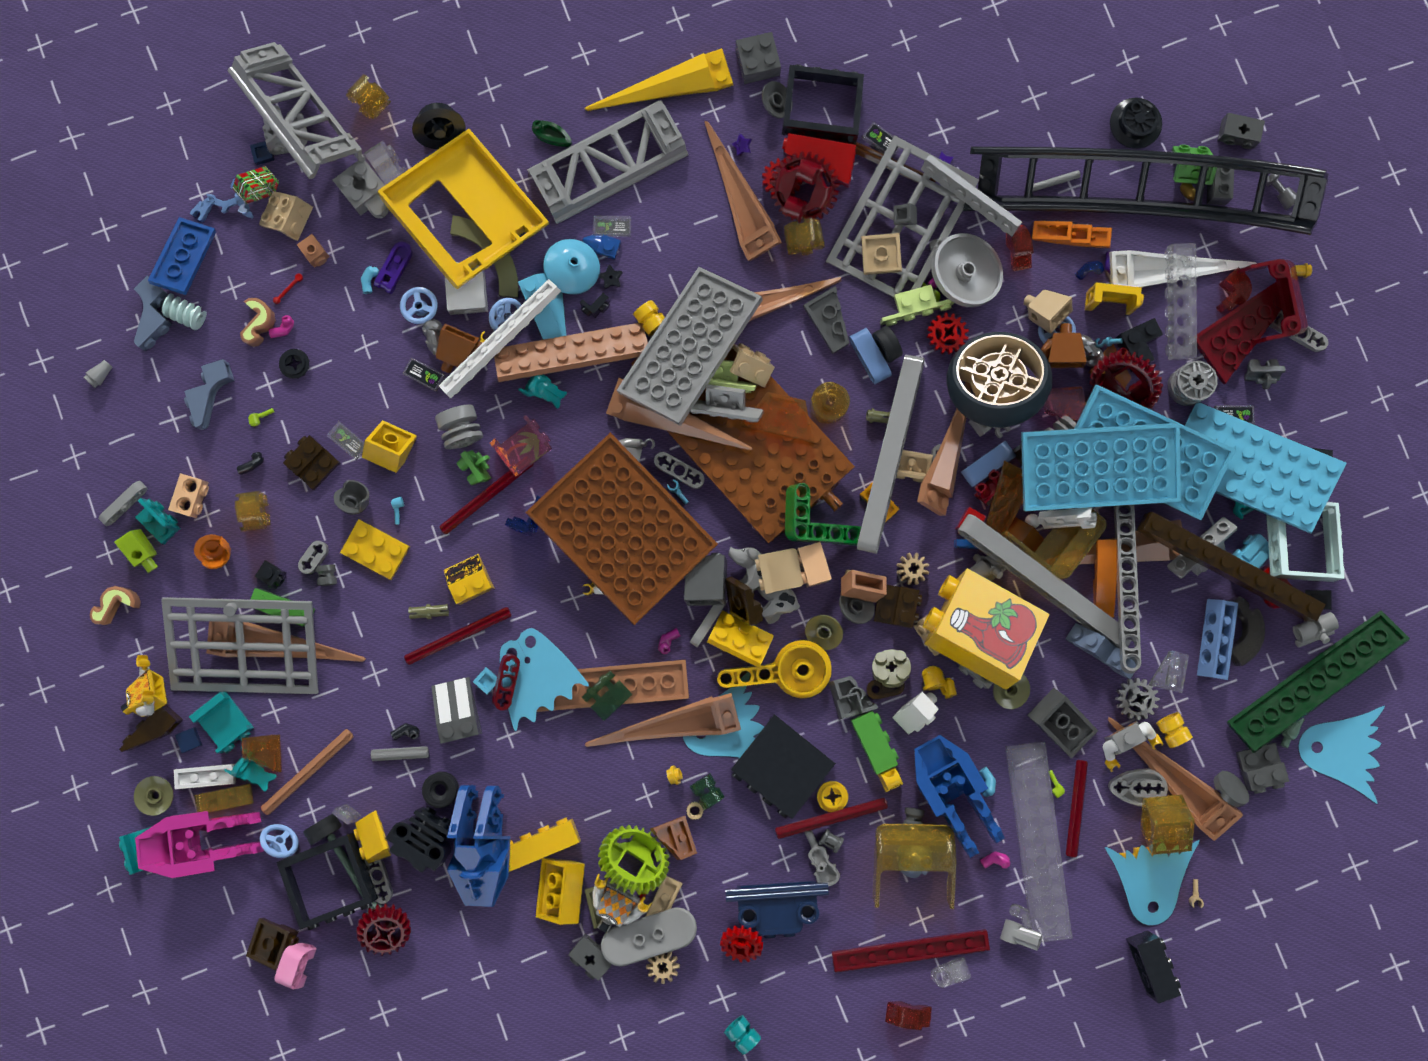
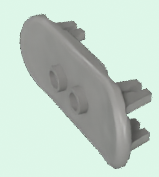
[601,908,697,966]

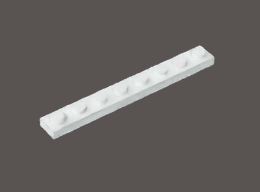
[439,279,561,398]

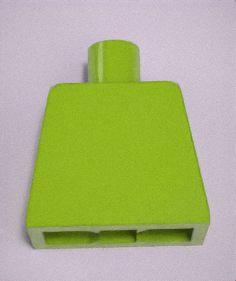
[114,529,158,573]

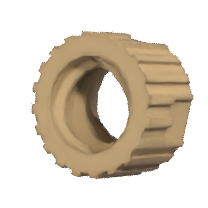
[686,801,704,820]

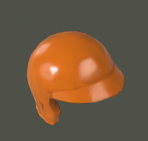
[194,534,231,569]

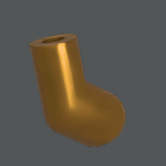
[1180,183,1196,201]

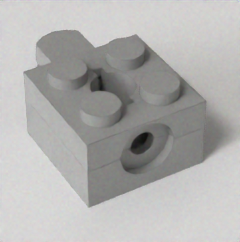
[333,161,389,218]

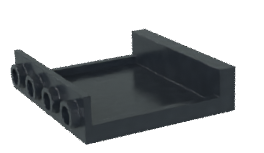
[730,714,836,819]

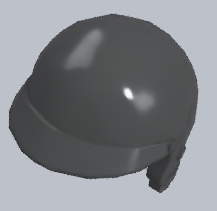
[333,480,370,515]

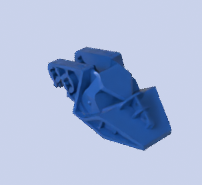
[914,735,1005,858]
[447,785,511,907]

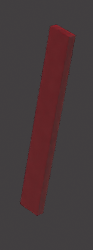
[831,929,990,972]

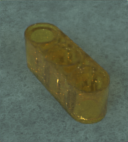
[194,784,254,812]

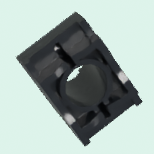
[385,806,451,872]

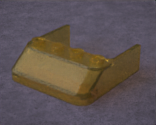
[1000,508,1107,579]
[873,824,957,909]

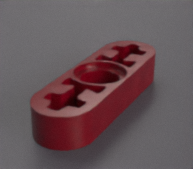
[492,654,520,711]

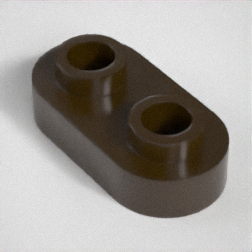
[866,680,905,699]

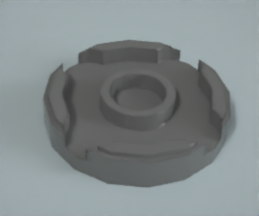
[1214,771,1249,808]

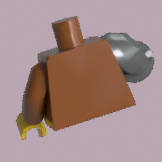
[422,319,485,373]
[1041,323,1104,368]

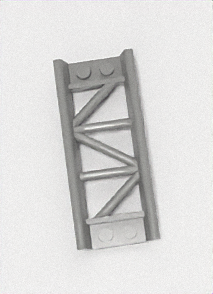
[228,42,366,179]
[527,101,689,224]

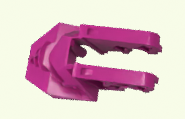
[135,811,264,878]

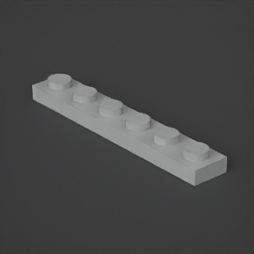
[921,155,1022,236]

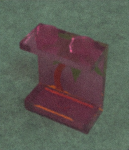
[490,415,552,476]

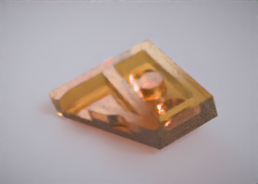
[241,734,282,772]

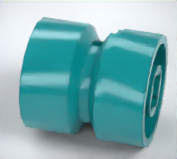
[724,1015,761,1055]

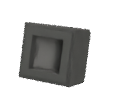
[894,203,917,225]

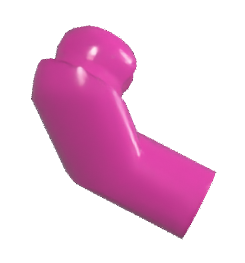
[269,315,294,338]
[980,852,1011,869]

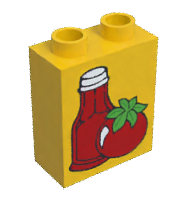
[922,568,1050,690]

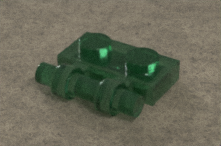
[582,670,633,721]

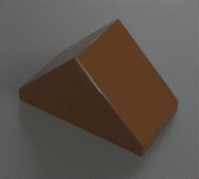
[1002,517,1045,555]

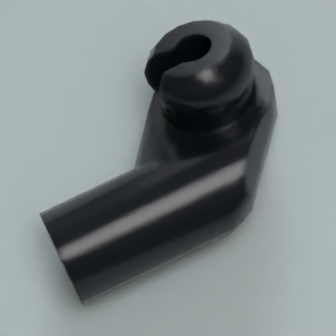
[237,452,264,475]

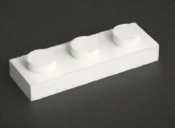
[174,764,236,789]

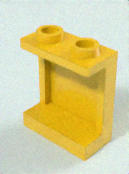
[1084,282,1144,315]

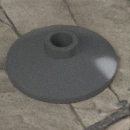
[762,81,793,118]
[839,596,875,624]

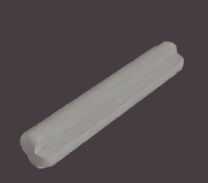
[371,746,429,761]

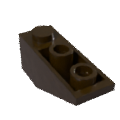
[119,704,183,752]

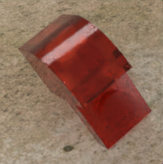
[1006,225,1034,271]
[1216,267,1252,313]
[885,1001,932,1030]

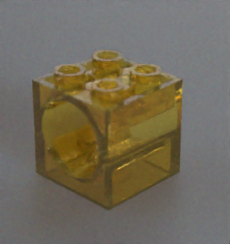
[1141,795,1195,855]

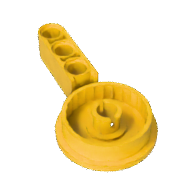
[717,640,832,698]

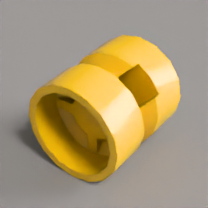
[633,300,665,336]
[1156,712,1193,748]

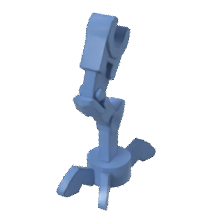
[190,179,254,222]

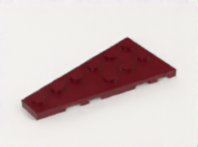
[1191,282,1282,385]

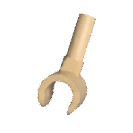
[1189,879,1204,908]

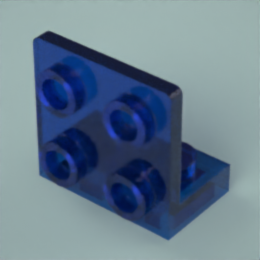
[505,496,541,536]

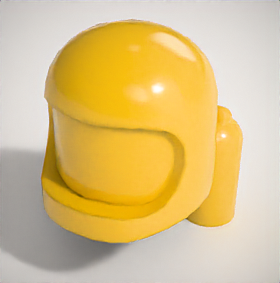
[921,666,957,699]

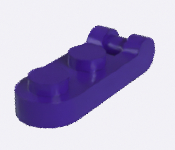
[374,242,413,294]

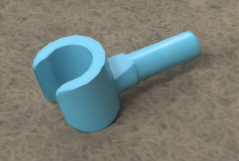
[667,480,689,505]
[391,497,404,524]

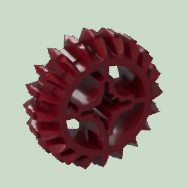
[356,903,411,956]

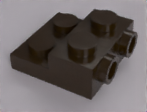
[283,435,340,490]
[725,577,763,626]
[873,584,922,629]
[246,918,299,971]

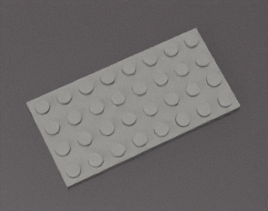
[617,267,763,426]

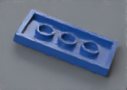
[148,217,216,295]

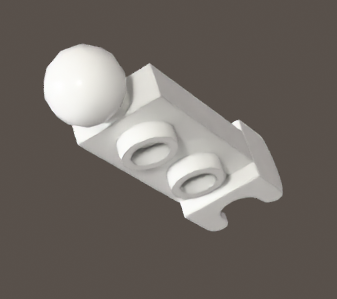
[1025,507,1097,529]

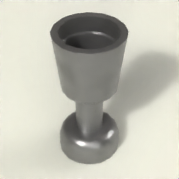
[1266,174,1297,210]

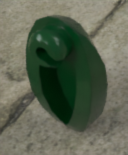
[532,120,572,147]

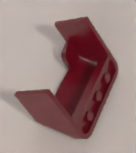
[1237,259,1308,345]

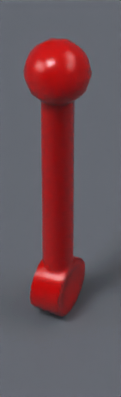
[273,273,303,304]

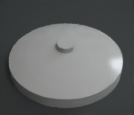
[931,233,1003,307]

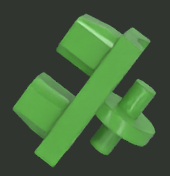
[457,450,491,485]

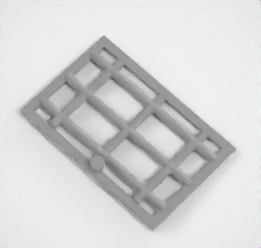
[826,135,979,298]
[161,597,319,694]

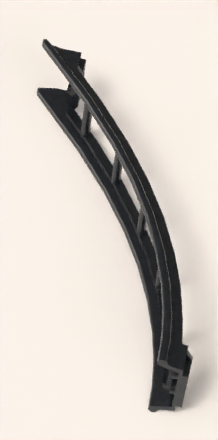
[963,146,1329,235]

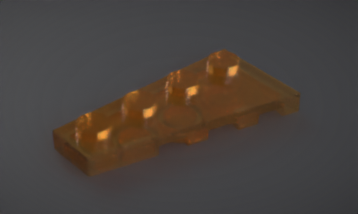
[986,460,1023,537]

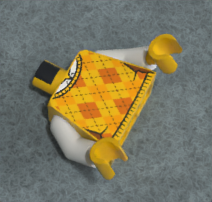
[121,655,167,717]

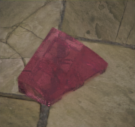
[1043,386,1085,421]

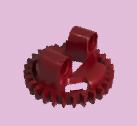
[770,151,840,223]
[1090,348,1163,409]

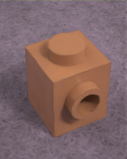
[297,234,330,268]

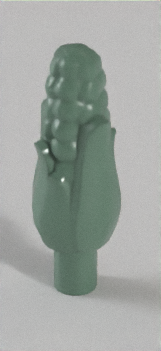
[1280,718,1305,748]

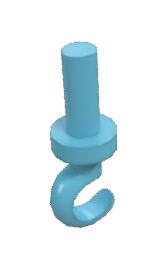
[1095,337,1123,348]

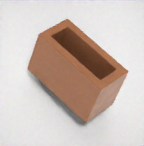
[841,570,887,602]

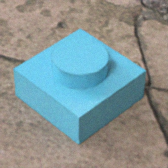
[473,667,497,695]

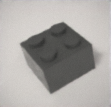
[735,32,781,84]

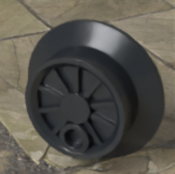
[1110,98,1162,149]
[412,103,466,149]

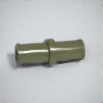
[408,604,449,619]

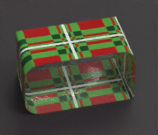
[232,166,279,204]

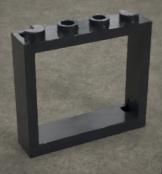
[782,64,864,144]
[276,832,378,931]

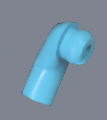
[361,266,379,294]
[979,767,996,797]

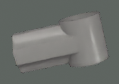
[1000,919,1043,951]

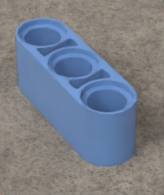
[849,328,892,385]
[961,441,1016,487]

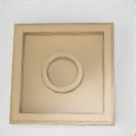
[861,233,902,275]

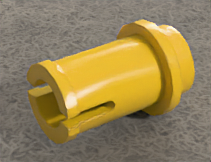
[1295,263,1312,278]

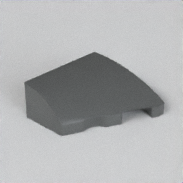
[829,676,878,720]

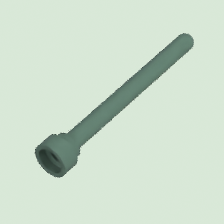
[327,834,382,913]

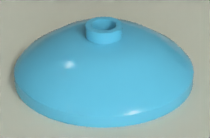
[543,239,600,294]

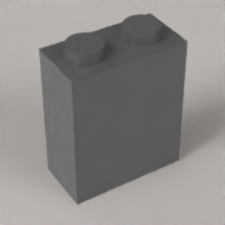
[684,553,727,606]

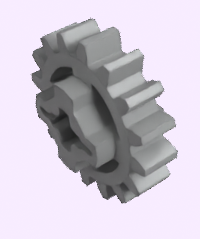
[1115,678,1160,720]

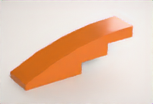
[1032,221,1112,248]
[1093,540,1117,617]

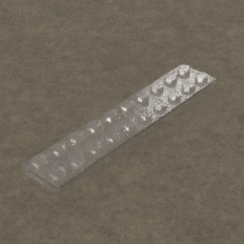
[1005,742,1073,942]

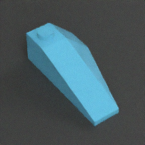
[518,273,567,340]

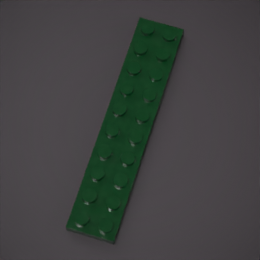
[1227,611,1410,753]

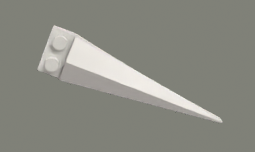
[1109,250,1257,288]

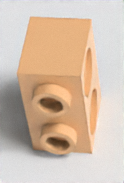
[168,473,209,518]

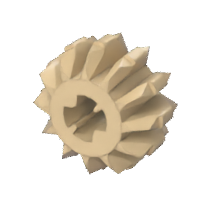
[896,553,929,585]
[646,951,680,984]

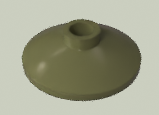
[805,615,843,650]
[993,675,1030,709]
[134,776,174,816]

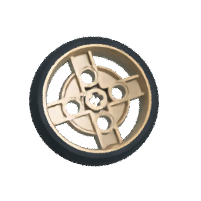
[946,332,1052,428]

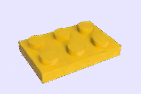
[340,519,410,580]
[707,610,774,668]

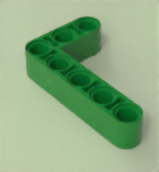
[785,483,862,546]

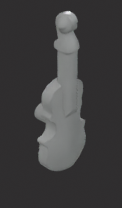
[805,830,840,887]

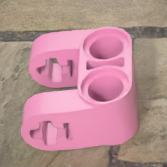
[275,943,317,990]

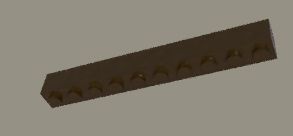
[1136,512,1326,622]

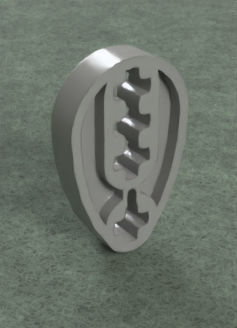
[1108,769,1168,807]

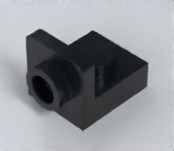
[255,560,286,589]

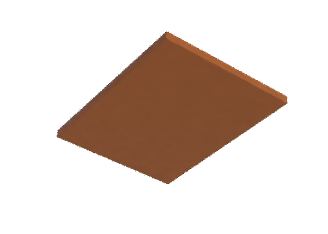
[525,432,718,625]

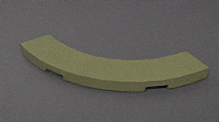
[450,215,519,299]

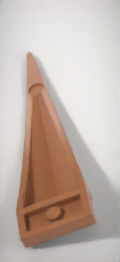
[705,121,782,261]
[750,277,842,321]
[606,378,753,450]
[917,382,972,516]
[1038,519,1182,566]
[206,621,366,662]
[585,693,741,747]
[1108,717,1243,841]

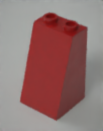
[782,133,857,188]

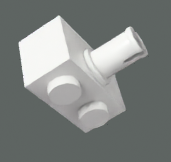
[892,692,938,735]

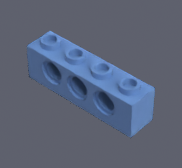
[1197,599,1238,680]

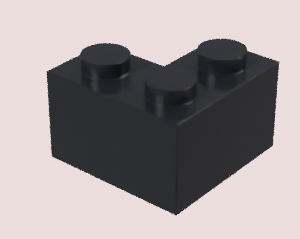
[1114,318,1163,372]

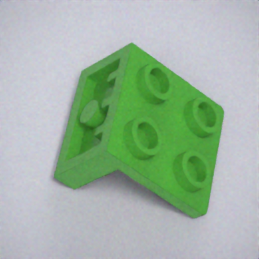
[1172,144,1217,185]

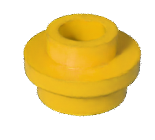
[666,765,683,785]

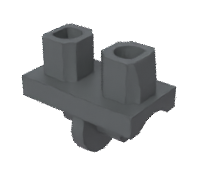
[1244,359,1286,389]

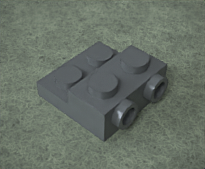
[1236,743,1290,794]

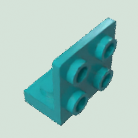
[135,498,181,545]

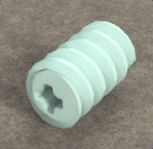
[162,293,207,330]

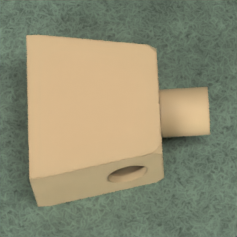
[1024,290,1073,333]

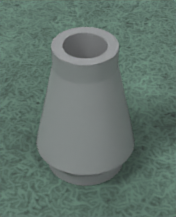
[83,360,113,388]

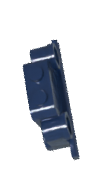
[725,881,829,938]

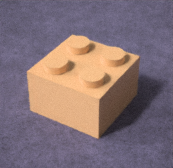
[797,542,832,588]

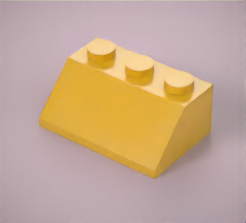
[536,858,585,925]

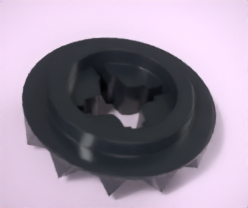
[279,349,310,379]

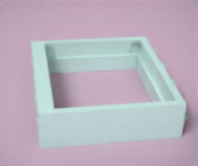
[1267,502,1345,582]

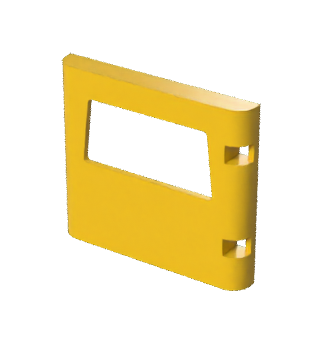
[378,129,549,289]

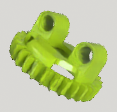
[598,825,670,895]

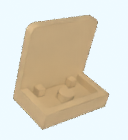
[259,192,313,241]
[730,343,775,388]
[755,548,803,594]

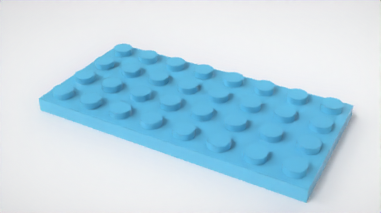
[1074,385,1236,520]
[1185,403,1347,534]
[1021,423,1181,511]

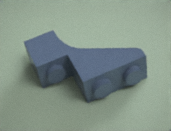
[134,276,172,351]
[184,359,235,430]
[1066,623,1136,679]

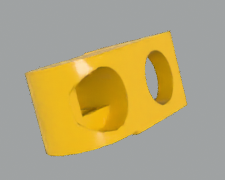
[878,767,903,792]

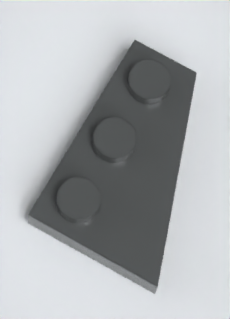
[803,286,849,354]

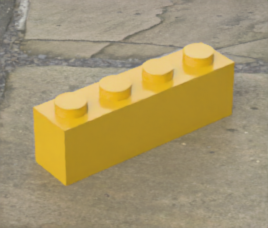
[509,817,581,872]

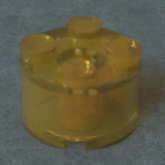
[345,74,391,119]
[784,219,825,255]
[810,382,850,424]
[235,491,271,532]

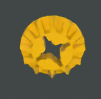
[817,781,848,812]

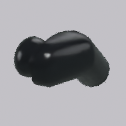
[390,723,420,740]

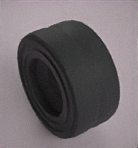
[872,326,903,363]
[422,772,459,808]
[303,813,342,845]

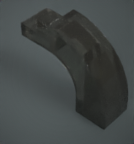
[1229,596,1265,666]

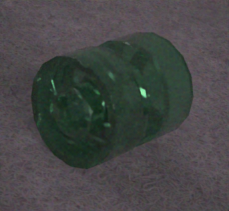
[690,773,725,810]

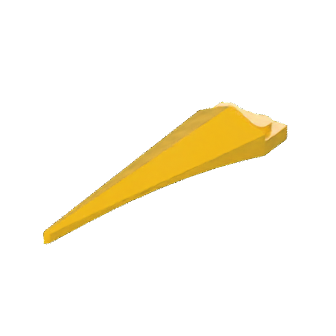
[585,48,733,111]

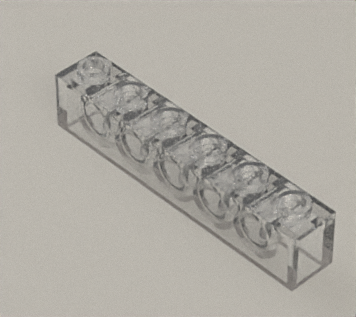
[1165,243,1197,360]

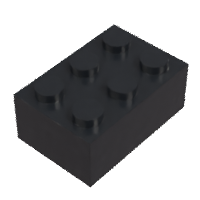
[1126,930,1181,1004]

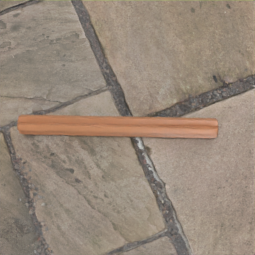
[261,729,354,815]

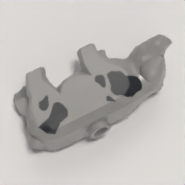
[728,547,800,624]

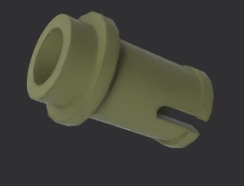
[866,408,890,424]

